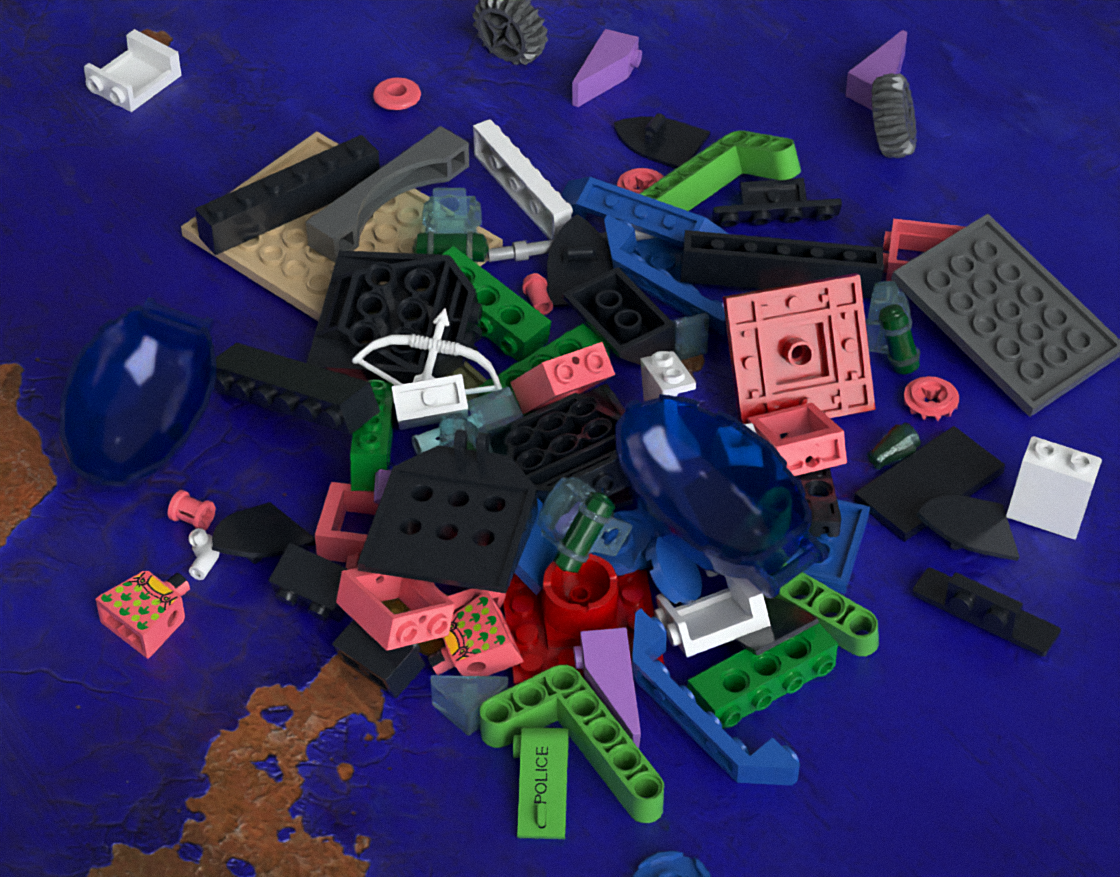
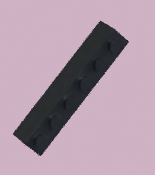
[195,134,380,256]
[680,230,884,299]
[207,342,380,435]

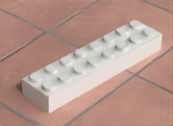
[473,119,573,240]

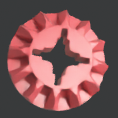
[617,168,664,194]
[904,376,959,421]

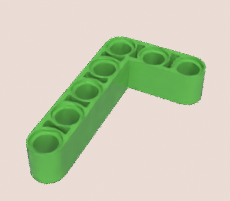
[640,131,801,211]
[722,486,879,656]
[480,665,664,823]

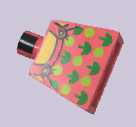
[95,571,190,659]
[427,591,524,682]

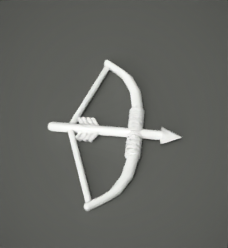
[352,308,503,395]

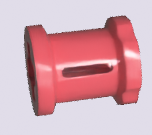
[168,490,216,531]

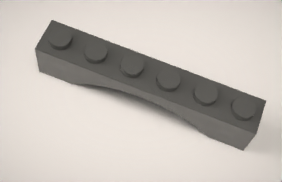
[306,126,469,263]

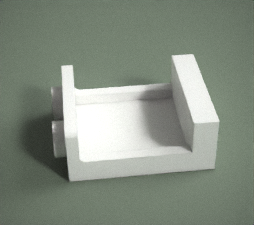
[84,29,182,112]
[640,351,702,463]
[392,374,468,430]
[1006,436,1102,540]
[654,564,771,657]

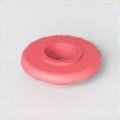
[373,77,421,110]

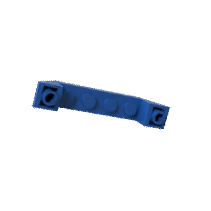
[561,177,728,247]
[604,214,746,337]
[632,609,800,786]

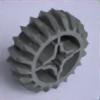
[472,0,548,65]
[871,73,917,158]

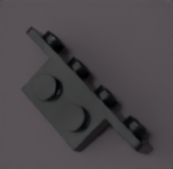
[711,178,842,227]
[912,567,1061,657]

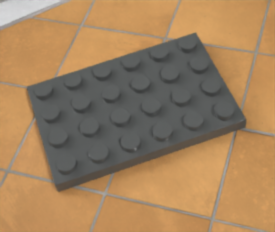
[891,214,1120,417]

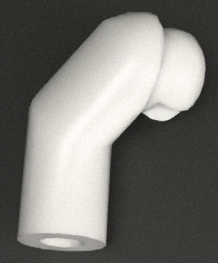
[188,528,220,580]

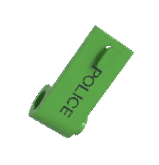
[513,727,569,839]

